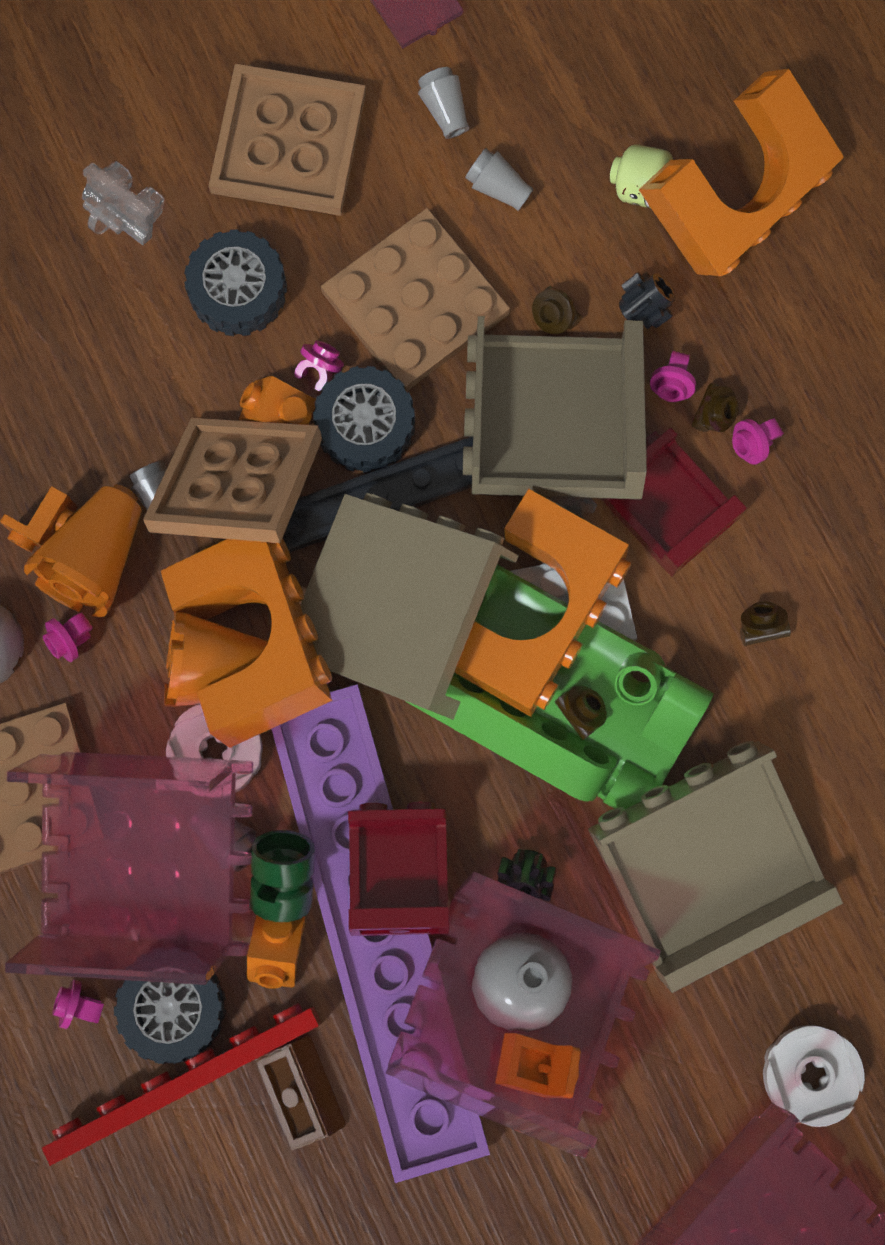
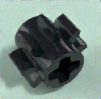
[619,272,676,329]
[495,849,556,909]

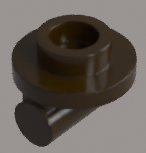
[532,286,583,334]
[691,383,739,432]
[740,601,791,646]
[554,685,607,740]

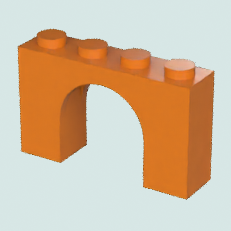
[639,69,844,276]
[454,489,631,717]
[161,539,333,748]

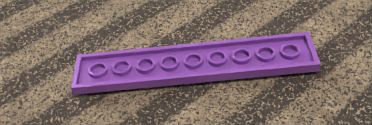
[272,684,490,1183]

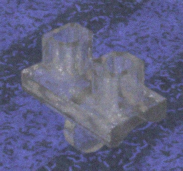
[82,161,164,245]

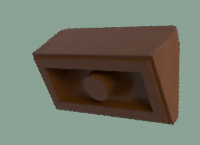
[255,1036,346,1151]

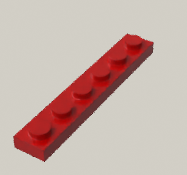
[42,1003,322,1166]

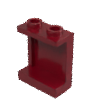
[600,427,747,577]
[348,801,449,936]

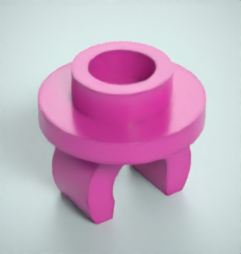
[295,340,344,391]
[650,351,696,402]
[732,418,784,465]
[43,613,93,662]
[52,979,104,1029]

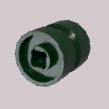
[250,830,315,922]

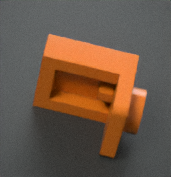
[239,376,316,425]
[0,486,78,553]
[247,915,305,989]
[495,1033,581,1099]

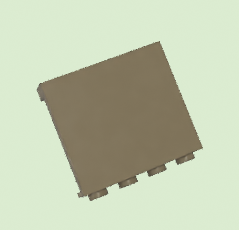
[463,316,647,499]
[300,493,518,720]
[588,741,843,993]

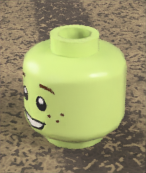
[610,144,673,208]

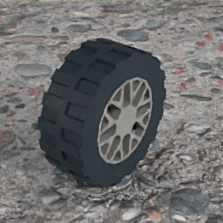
[184,229,287,336]
[313,366,415,473]
[114,954,226,1064]

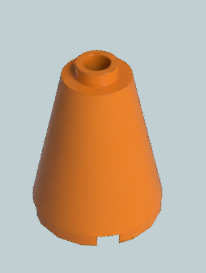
[24,484,142,617]
[164,611,268,707]

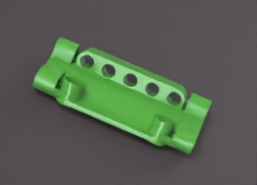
[405,564,714,809]

